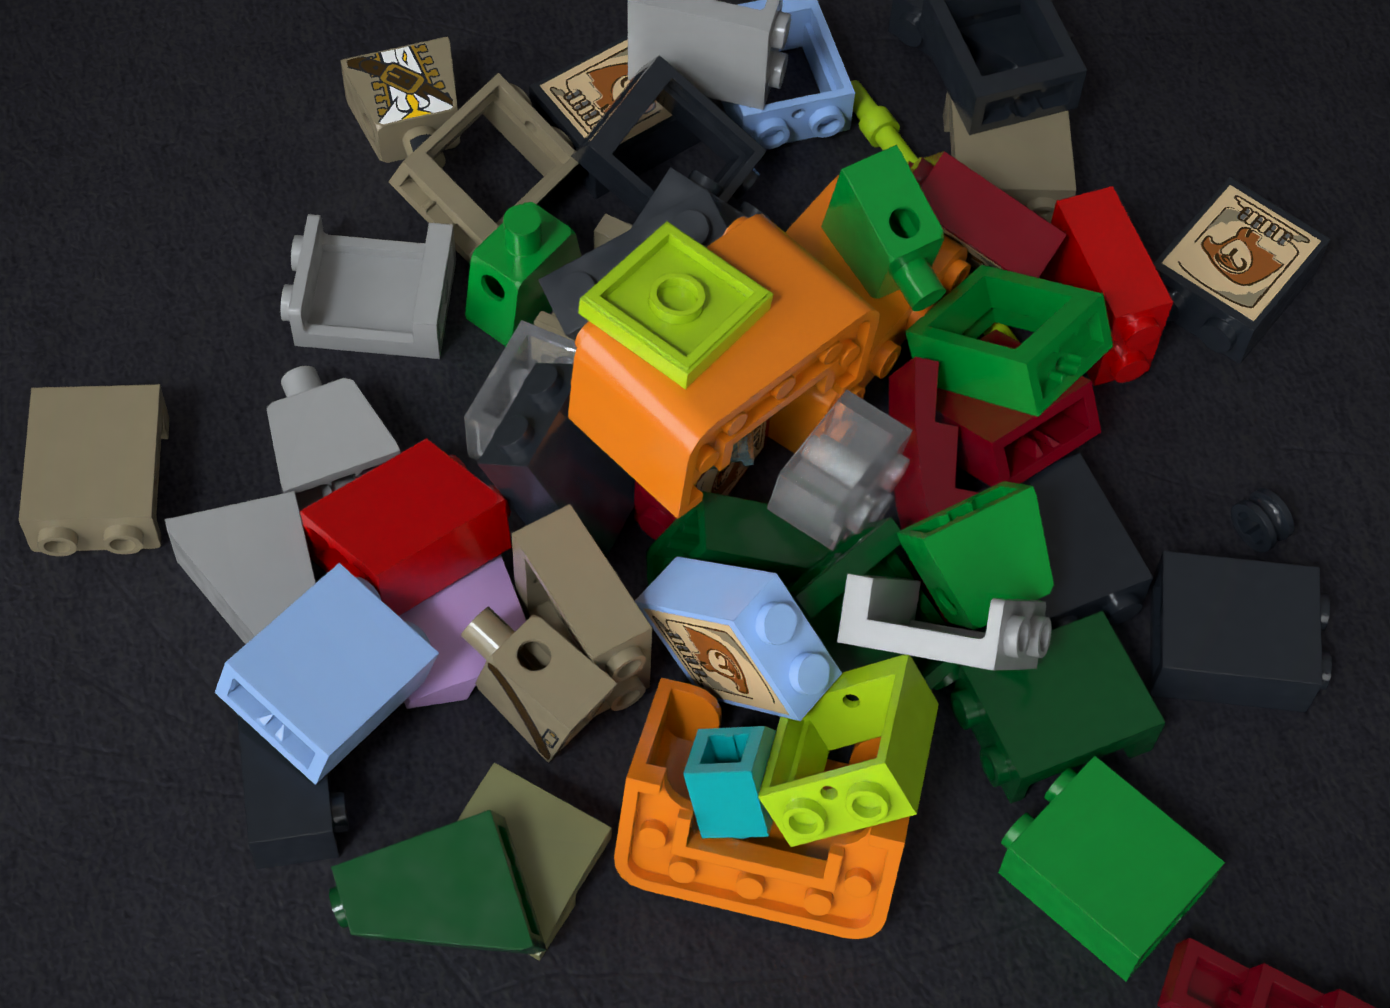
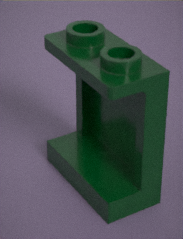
[786,517,961,701]
[950,611,1165,804]

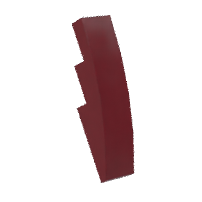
[889,356,978,627]
[1157,938,1375,1008]

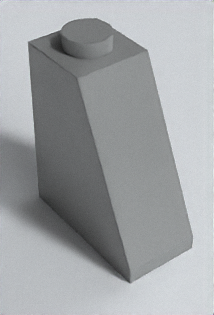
[165,491,315,644]

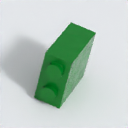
[998,756,1225,982]

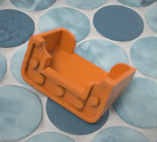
[614,678,910,939]

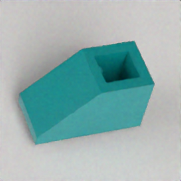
[683,726,776,839]

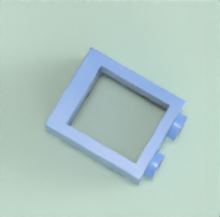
[721,0,855,149]

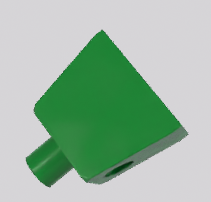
[821,145,946,311]
[465,202,581,351]
[896,481,1054,630]

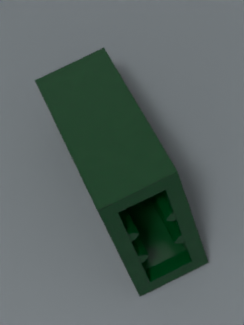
[646,491,843,587]
[329,810,547,955]

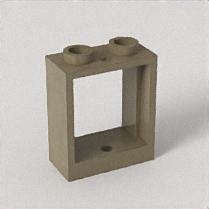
[389,73,579,264]
[512,504,652,717]

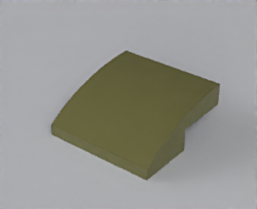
[458,763,612,961]

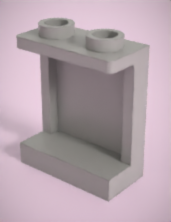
[628,0,791,110]
[281,214,456,359]
[837,574,1052,671]

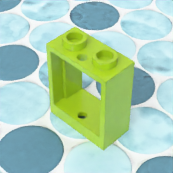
[758,654,939,847]

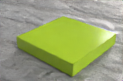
[578,221,773,389]

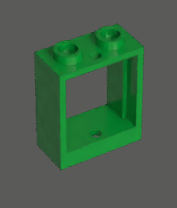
[905,265,1113,417]

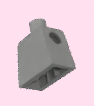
[266,366,400,519]

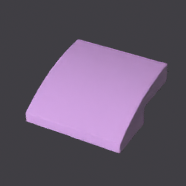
[399,554,526,709]

